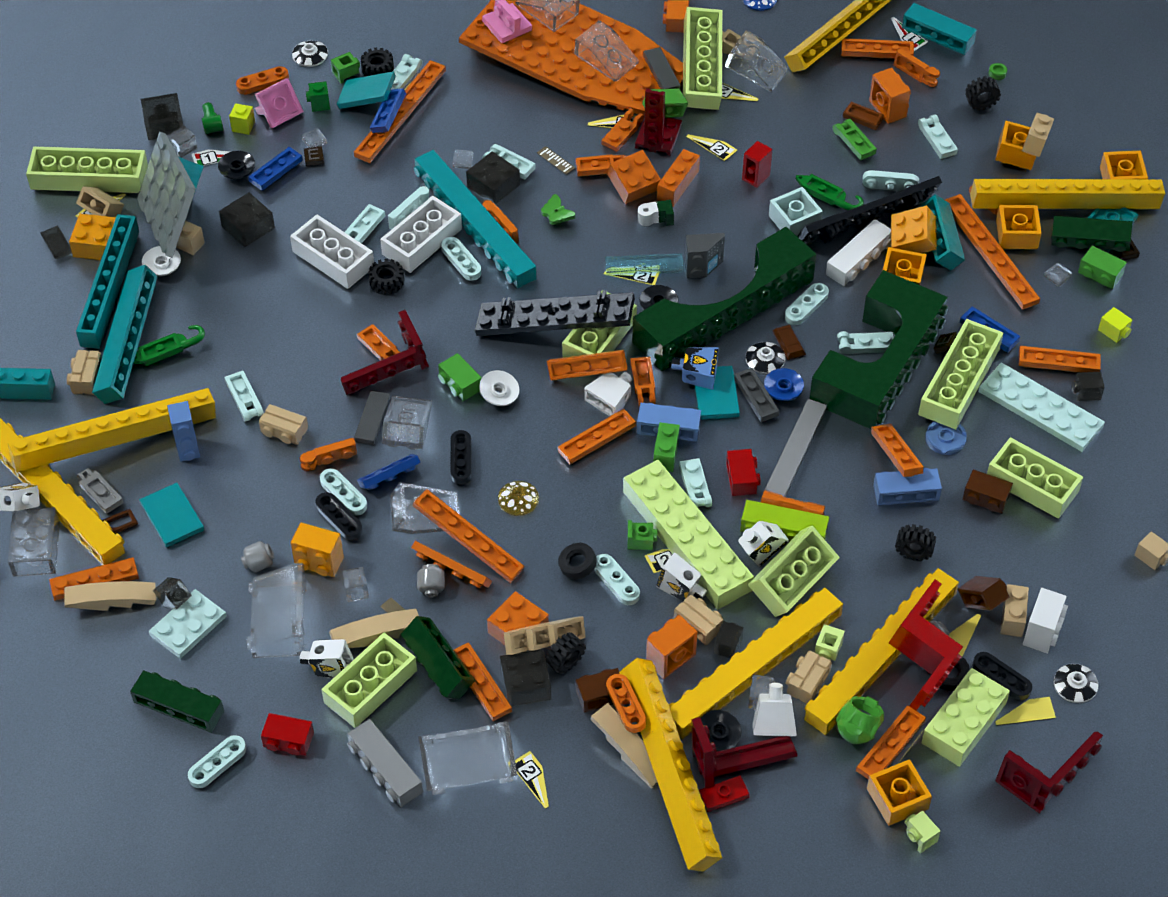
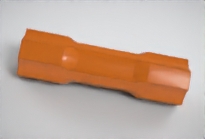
[761,490,826,515]

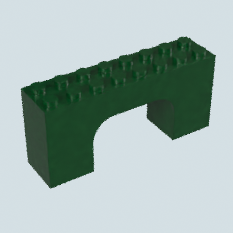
[809,270,949,430]

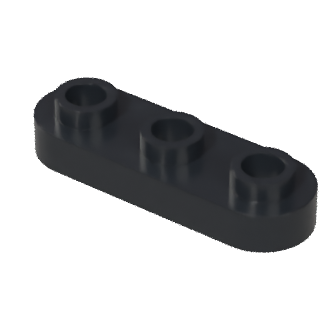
[450,430,472,485]
[315,492,363,540]
[972,652,1032,700]

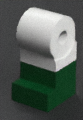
[638,200,674,226]

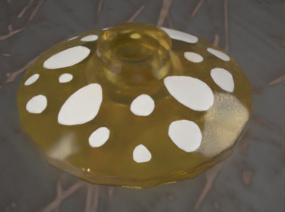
[498,481,539,516]

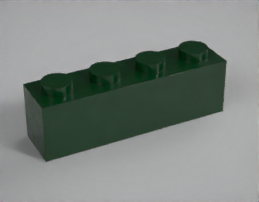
[1051,216,1133,252]
[401,616,476,699]
[130,670,224,733]

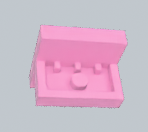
[482,0,532,43]
[255,78,304,128]

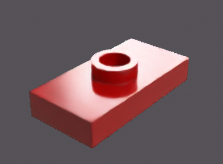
[699,775,750,813]

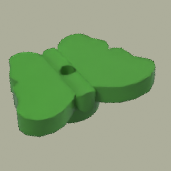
[541,194,576,225]

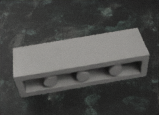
[347,719,423,807]

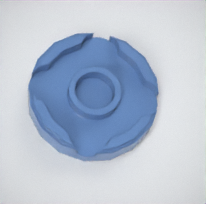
[925,421,967,455]

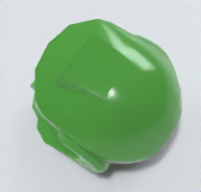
[836,696,884,744]

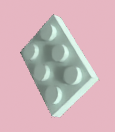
[149,589,227,659]

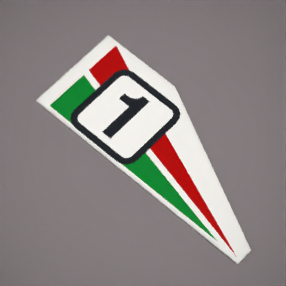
[891,17,928,51]
[192,150,229,166]

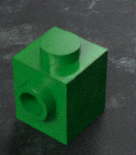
[306,81,330,112]

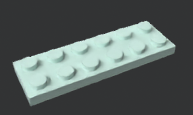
[978,362,1105,452]

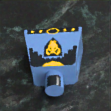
[671,347,719,390]

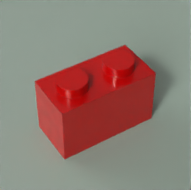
[742,141,773,188]
[726,449,761,496]
[261,713,314,756]

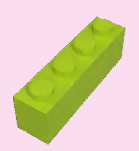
[740,500,829,542]

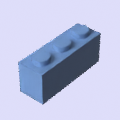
[167,401,200,462]
[637,403,701,442]
[873,468,942,505]

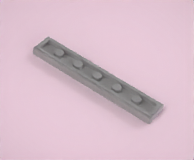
[765,399,827,497]

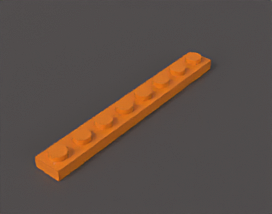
[354,60,446,163]
[944,194,1040,310]

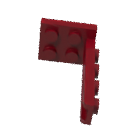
[635,88,682,156]
[340,310,429,395]
[691,717,797,788]
[995,732,1103,814]

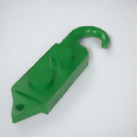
[795,174,864,211]
[133,325,205,366]

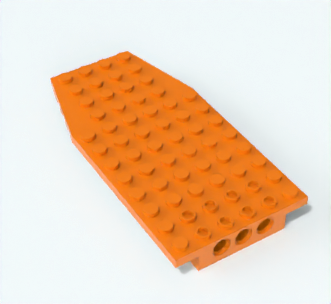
[459,0,683,116]

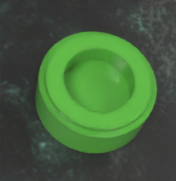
[988,63,1007,80]

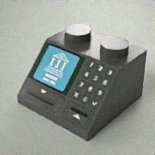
[685,233,725,278]

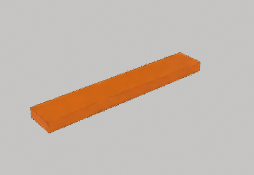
[413,489,525,584]

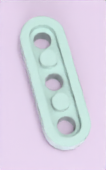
[862,170,919,191]
[441,237,481,281]
[785,283,829,326]
[320,469,367,516]
[594,554,640,605]
[188,735,246,788]

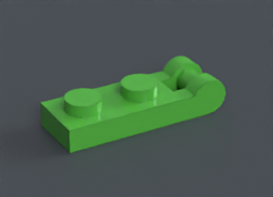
[832,119,877,161]

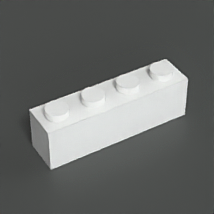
[826,219,891,286]

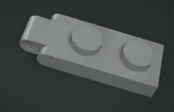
[77,468,124,514]

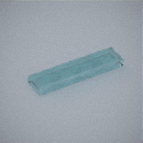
[605,253,684,275]

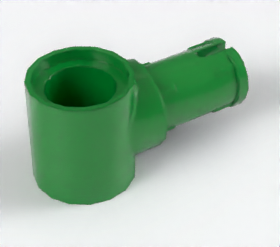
[202,102,224,134]

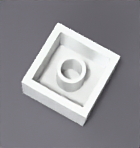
[1023,588,1068,654]

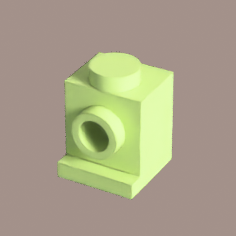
[815,624,845,661]
[904,811,941,854]

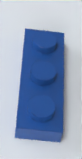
[370,88,406,133]
[248,147,303,191]
[959,306,1021,353]
[357,454,421,490]

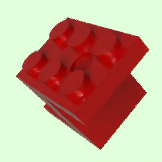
[889,579,963,711]

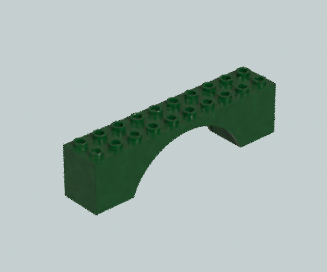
[632,227,817,372]

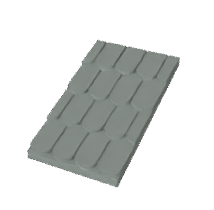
[137,131,204,258]

